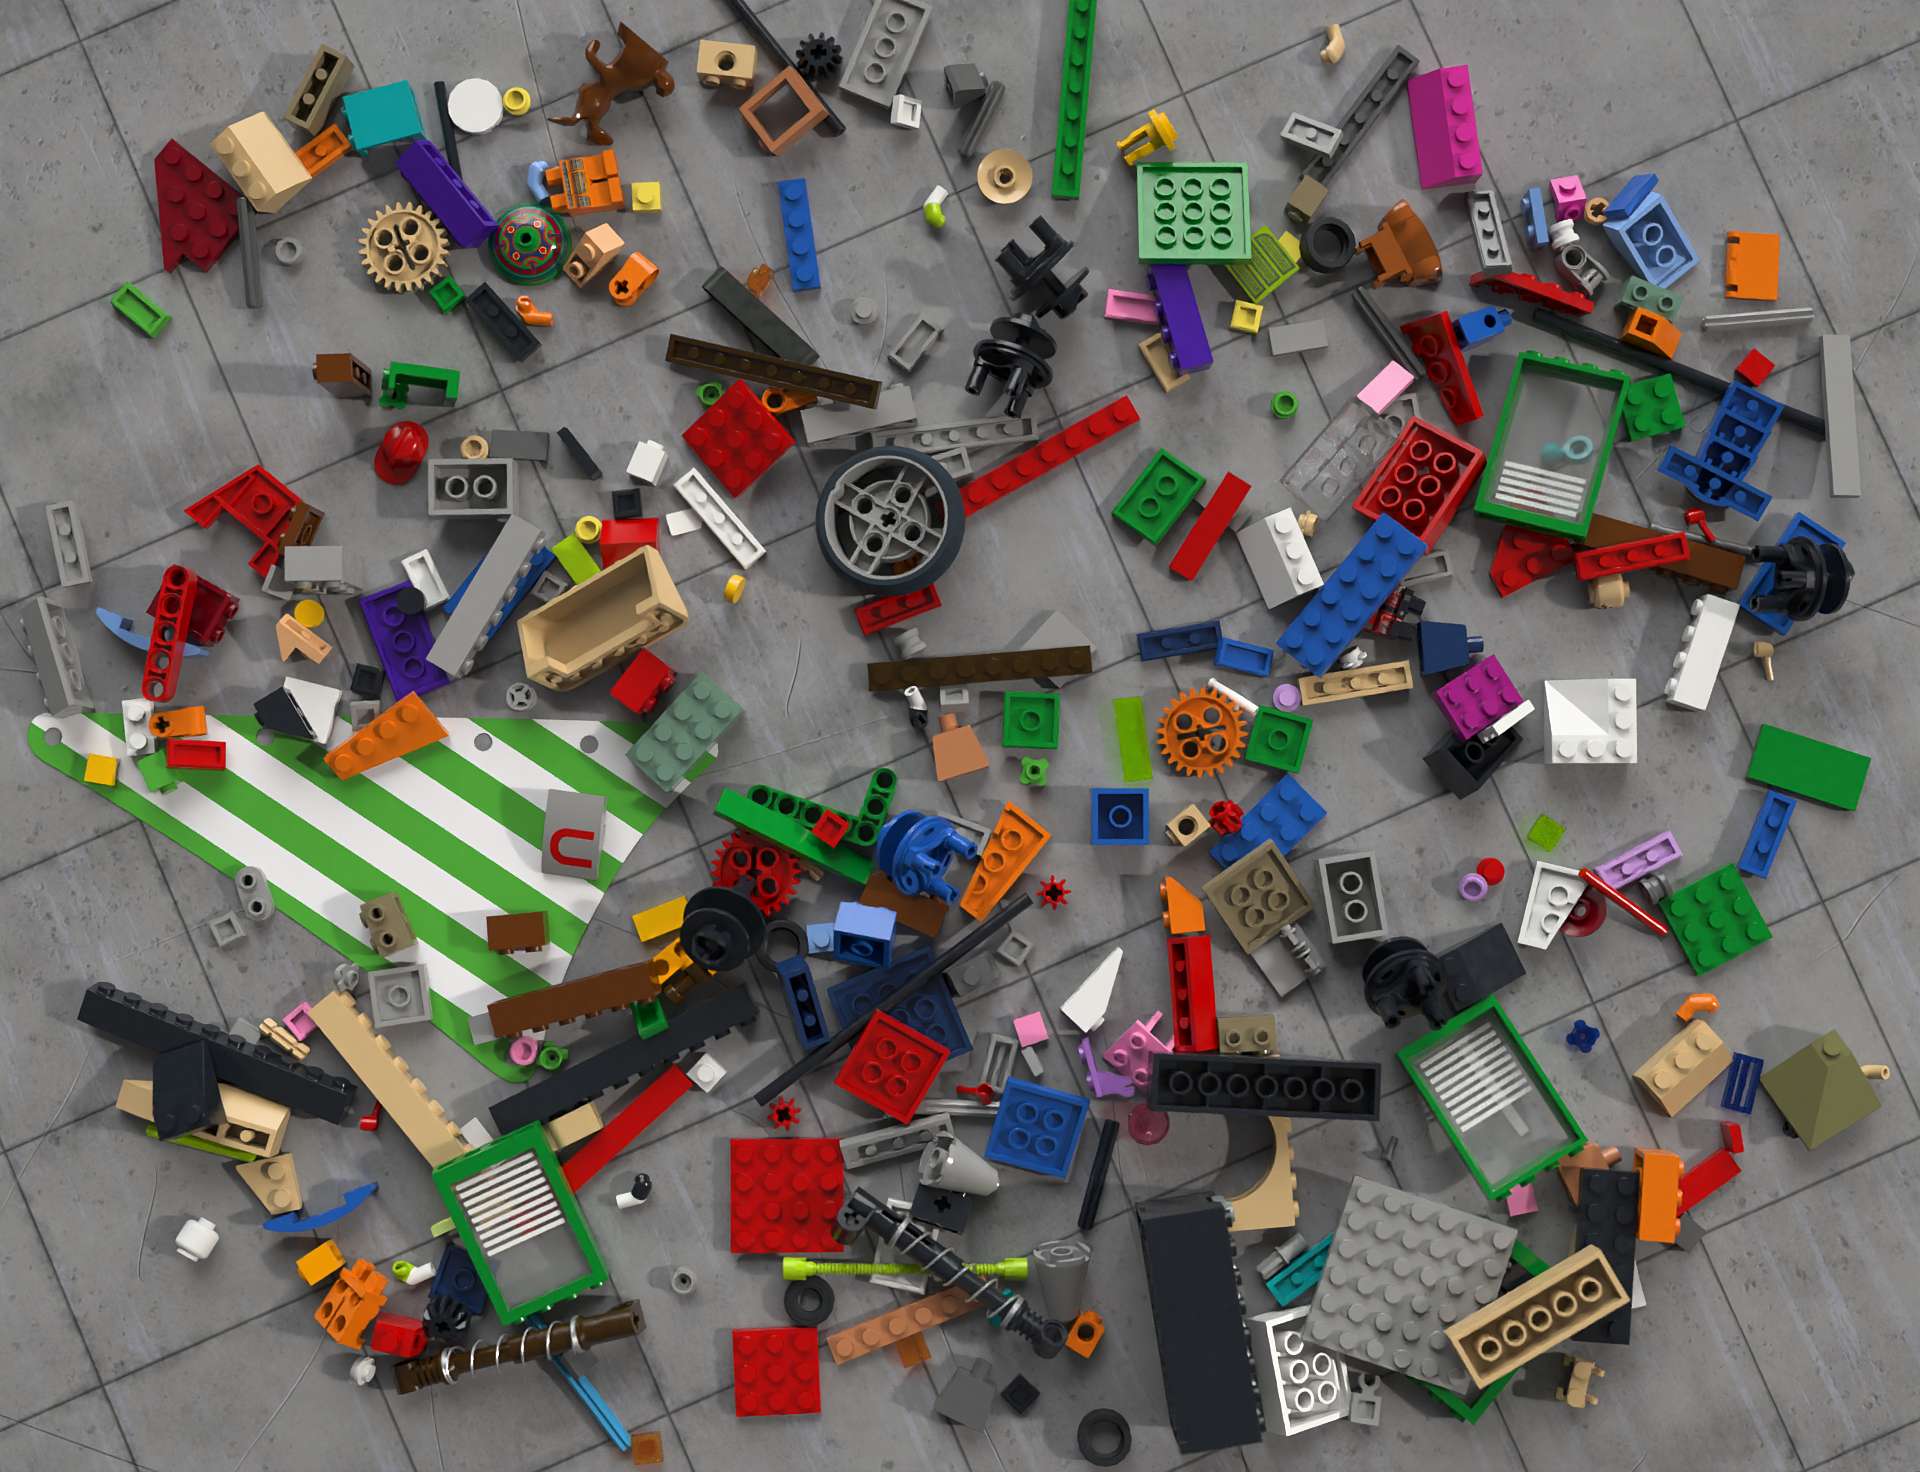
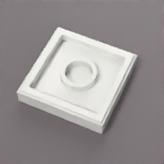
[272,676,342,745]

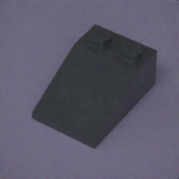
[1422,722,1523,800]
[1435,923,1526,1012]
[152,1040,227,1141]

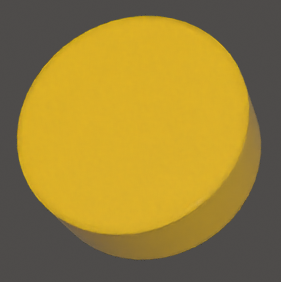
[724,574,746,604]
[294,600,325,628]

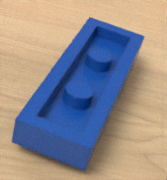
[1737,790,1797,879]

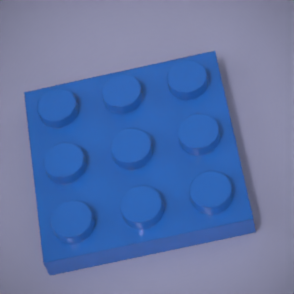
[984,1077,1090,1179]

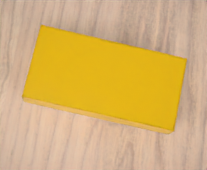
[632,896,687,942]

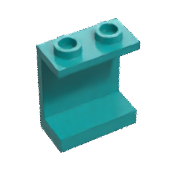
[341,80,427,158]

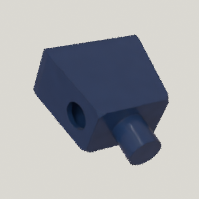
[1415,621,1484,677]

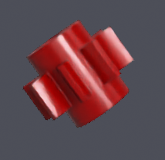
[1208,799,1244,835]
[1036,875,1071,910]
[767,1095,802,1131]

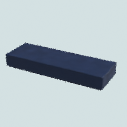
[1136,620,1222,662]

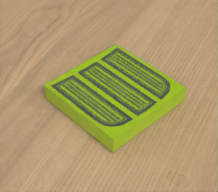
[1225,225,1300,304]

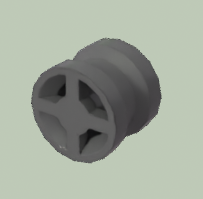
[1638,871,1673,906]

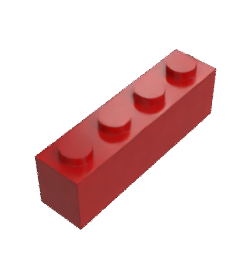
[1167,935,1219,1052]

